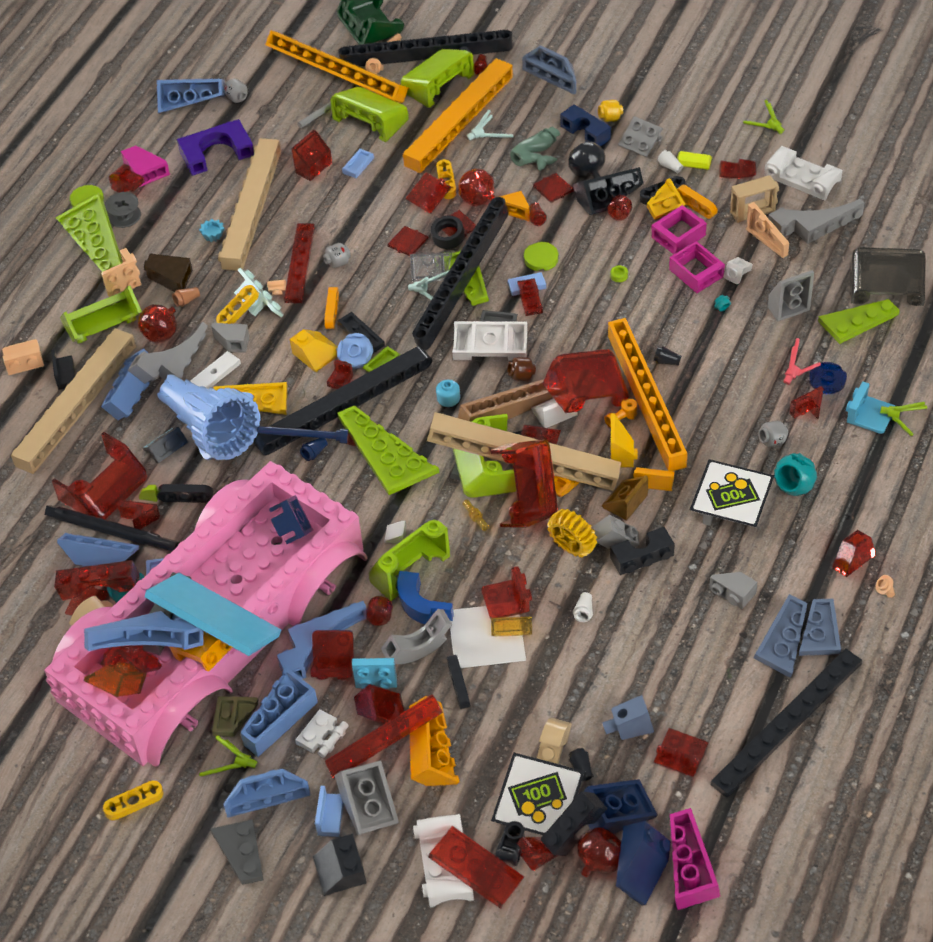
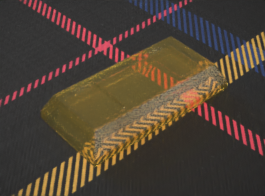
[491,616,532,637]

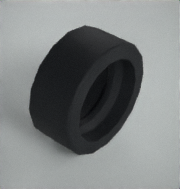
[431,215,465,249]

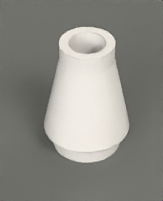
[657,150,683,173]
[573,592,593,623]

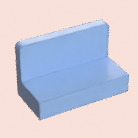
[315,786,344,837]

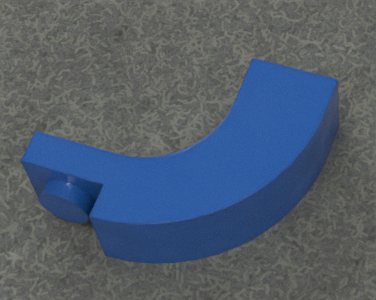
[397,571,454,624]

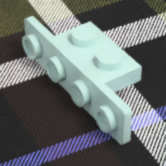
[234,268,284,317]

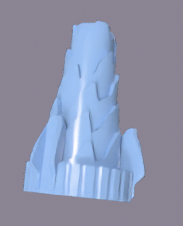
[157,374,260,460]

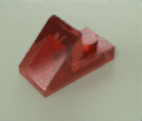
[789,386,824,419]
[118,500,160,529]
[517,837,559,871]

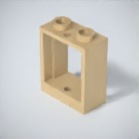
[730,175,779,223]

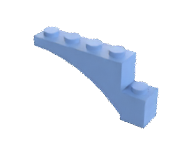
[277,601,368,679]
[84,611,203,651]

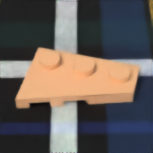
[746,202,789,258]

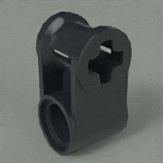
[495,821,525,867]

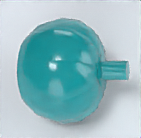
[774,453,817,496]

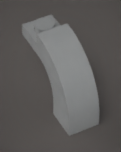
[381,609,452,664]

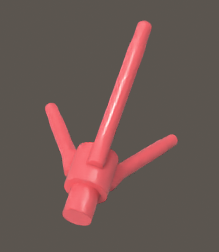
[783,338,821,385]

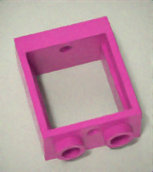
[651,205,707,254]
[669,241,725,293]

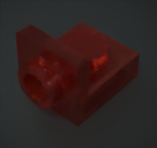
[327,359,353,389]

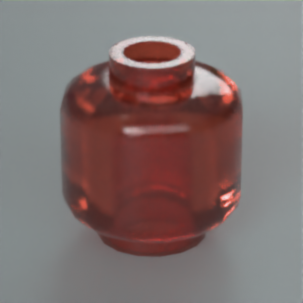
[608,195,632,221]
[365,596,393,626]

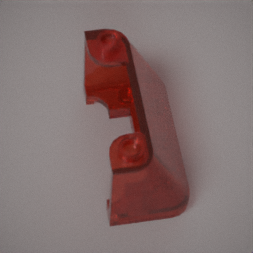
[543,349,629,413]

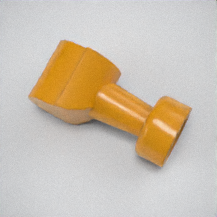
[604,399,637,428]

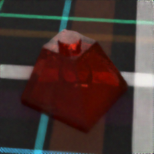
[354,684,408,731]

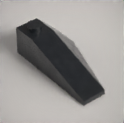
[573,167,644,215]

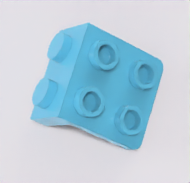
[846,381,895,434]

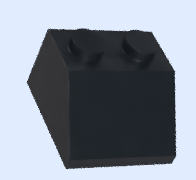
[313,833,367,896]

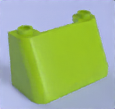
[401,49,474,108]
[330,87,409,142]
[369,520,450,601]

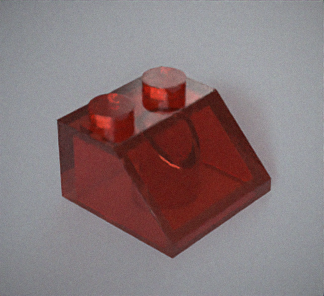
[291,130,332,181]

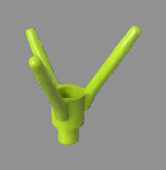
[743,100,785,134]
[880,402,928,436]
[199,735,258,777]

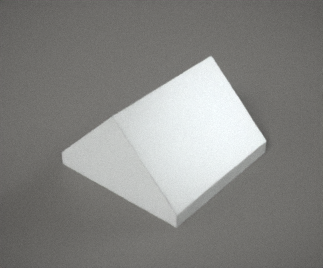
[531,394,578,428]

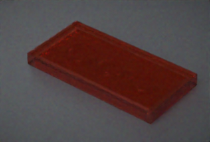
[428,826,525,909]

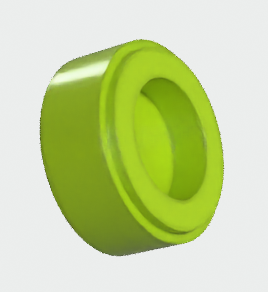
[610,265,628,283]

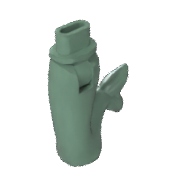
[510,126,560,170]

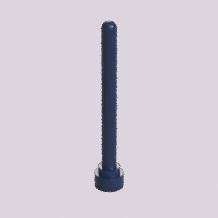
[257,426,348,444]

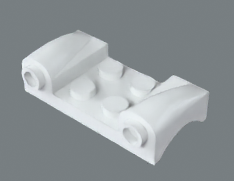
[764,146,842,200]
[452,321,528,360]
[413,814,474,907]

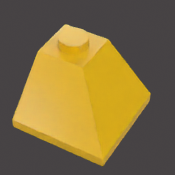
[290,329,338,372]
[611,413,638,467]

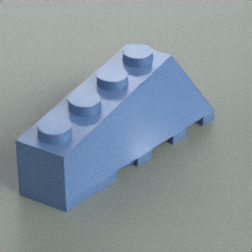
[157,79,225,113]
[101,349,150,420]
[240,667,318,757]

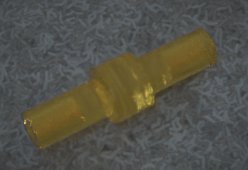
[462,499,489,531]

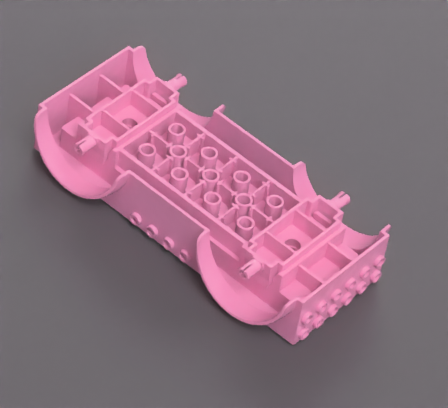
[44,461,367,767]

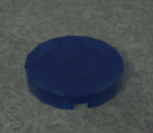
[809,362,847,394]

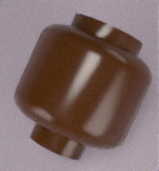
[507,357,536,381]

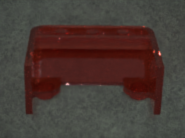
[52,432,147,519]
[490,440,558,528]

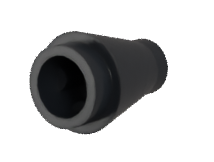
[653,346,682,366]
[569,748,594,782]

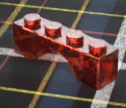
[54,560,140,600]

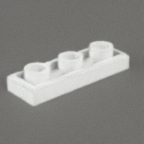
[190,351,241,389]

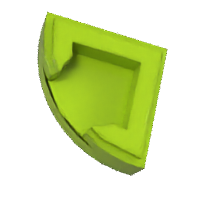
[139,485,158,502]

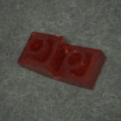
[719,159,756,178]
[517,278,543,316]

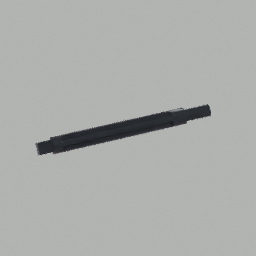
[44,505,180,551]

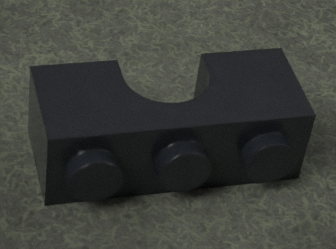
[610,527,675,575]
[540,791,608,856]

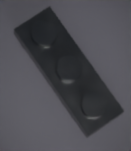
[337,312,385,354]

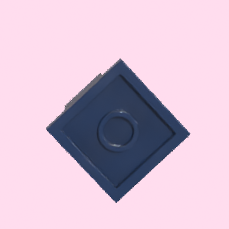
[269,495,314,544]

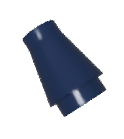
[300,438,328,461]

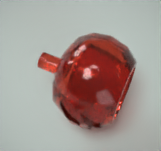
[458,168,495,206]
[138,304,177,343]
[577,827,621,877]

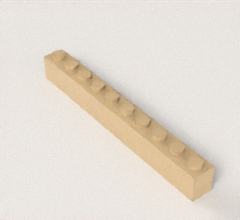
[218,138,281,271]
[11,328,136,474]
[427,412,621,491]

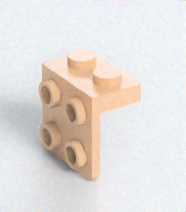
[101,248,141,297]
[2,339,44,375]

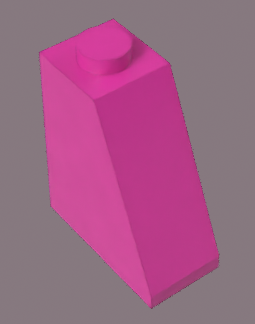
[121,145,170,187]

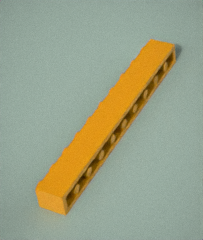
[265,30,409,103]
[403,58,513,173]
[608,318,687,471]

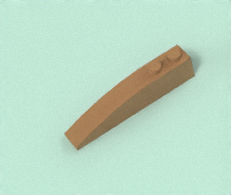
[458,376,565,422]

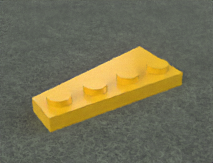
[213,382,288,415]

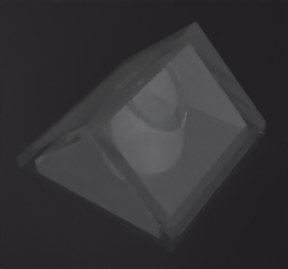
[410,251,452,281]

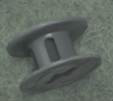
[104,192,141,228]

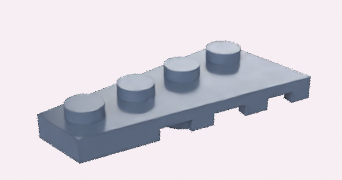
[754,594,807,678]

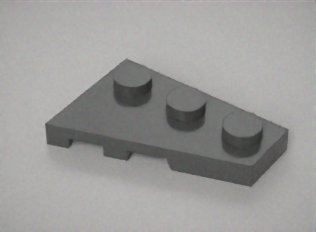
[210,819,264,885]

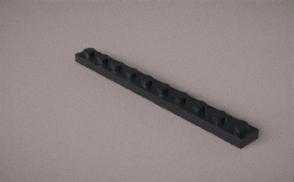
[711,648,862,798]

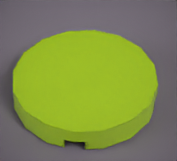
[70,185,104,208]
[524,242,559,271]

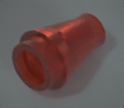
[474,54,488,76]
[530,202,547,226]

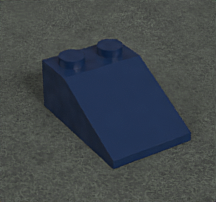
[584,779,658,838]
[616,821,671,906]

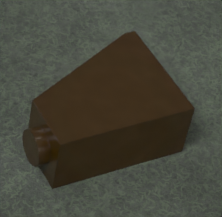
[144,254,193,292]

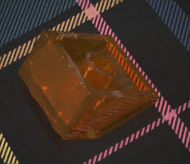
[84,661,148,697]

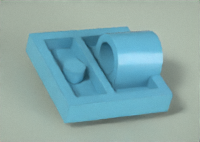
[352,658,397,689]

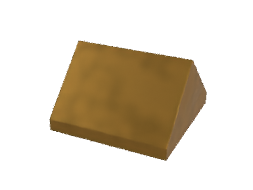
[602,475,648,521]

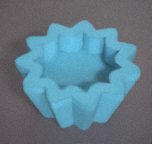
[199,219,224,242]

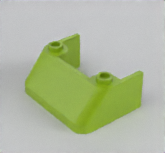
[60,286,142,344]
[452,414,523,498]

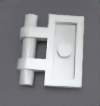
[295,709,349,758]

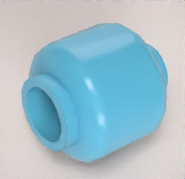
[436,380,460,407]

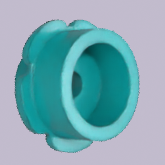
[714,295,731,311]

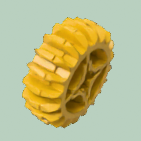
[547,509,597,558]

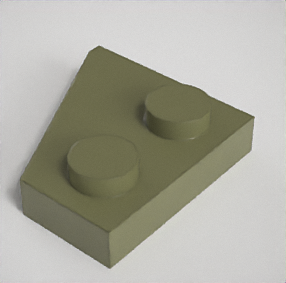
[212,696,258,737]

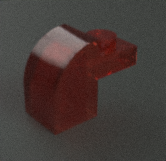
[109,164,145,193]

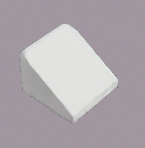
[384,521,407,544]

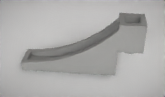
[768,199,864,244]
[128,322,208,384]

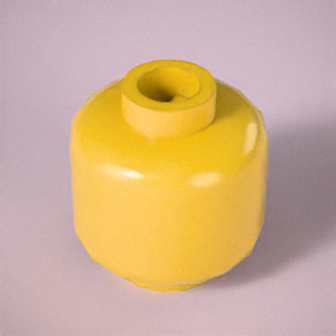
[598,99,623,122]

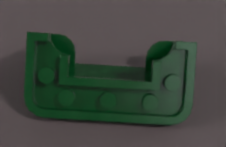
[337,0,404,45]

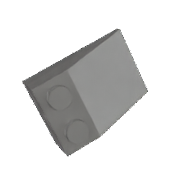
[768,270,814,321]
[334,760,399,835]

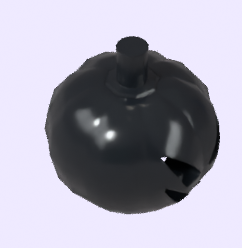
[568,141,606,178]

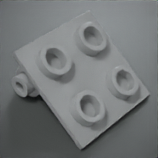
[618,116,663,157]

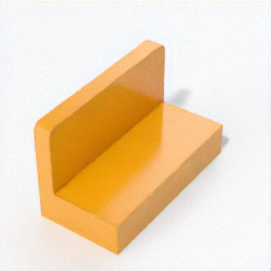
[634,467,674,491]

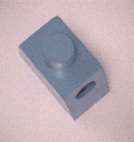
[602,695,654,740]

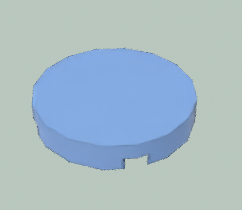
[337,333,373,369]

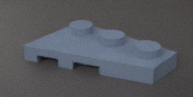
[799,599,841,656]

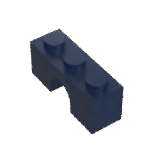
[560,104,611,147]

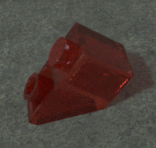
[832,529,876,577]

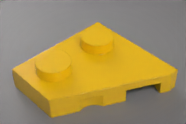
[646,178,686,220]

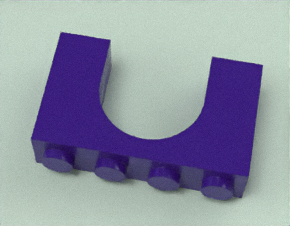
[177,119,254,176]

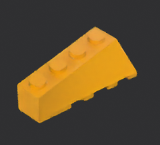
[409,696,460,786]

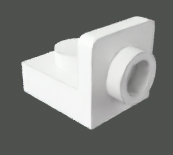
[723,257,753,284]

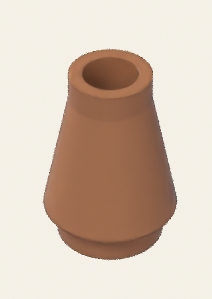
[172,287,200,307]

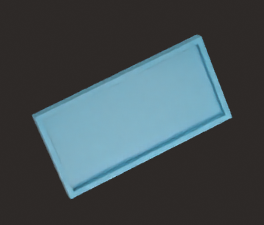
[144,573,281,656]

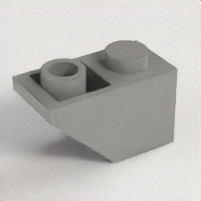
[211,323,250,353]
[593,515,640,549]
[709,572,757,609]

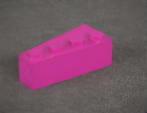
[670,808,720,910]

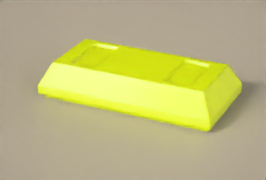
[677,151,712,170]

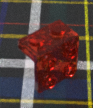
[481,566,532,620]
[310,630,354,680]
[100,645,162,673]

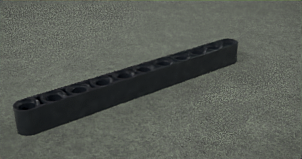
[338,30,513,67]
[412,197,509,350]
[253,346,433,455]

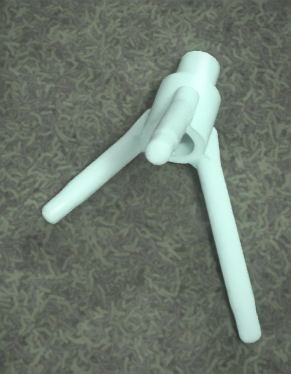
[466,110,513,141]
[408,270,449,300]

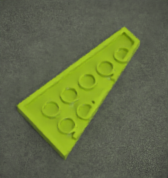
[55,193,123,272]
[338,406,440,495]

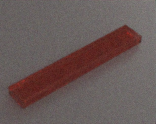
[284,223,315,303]
[325,694,443,779]

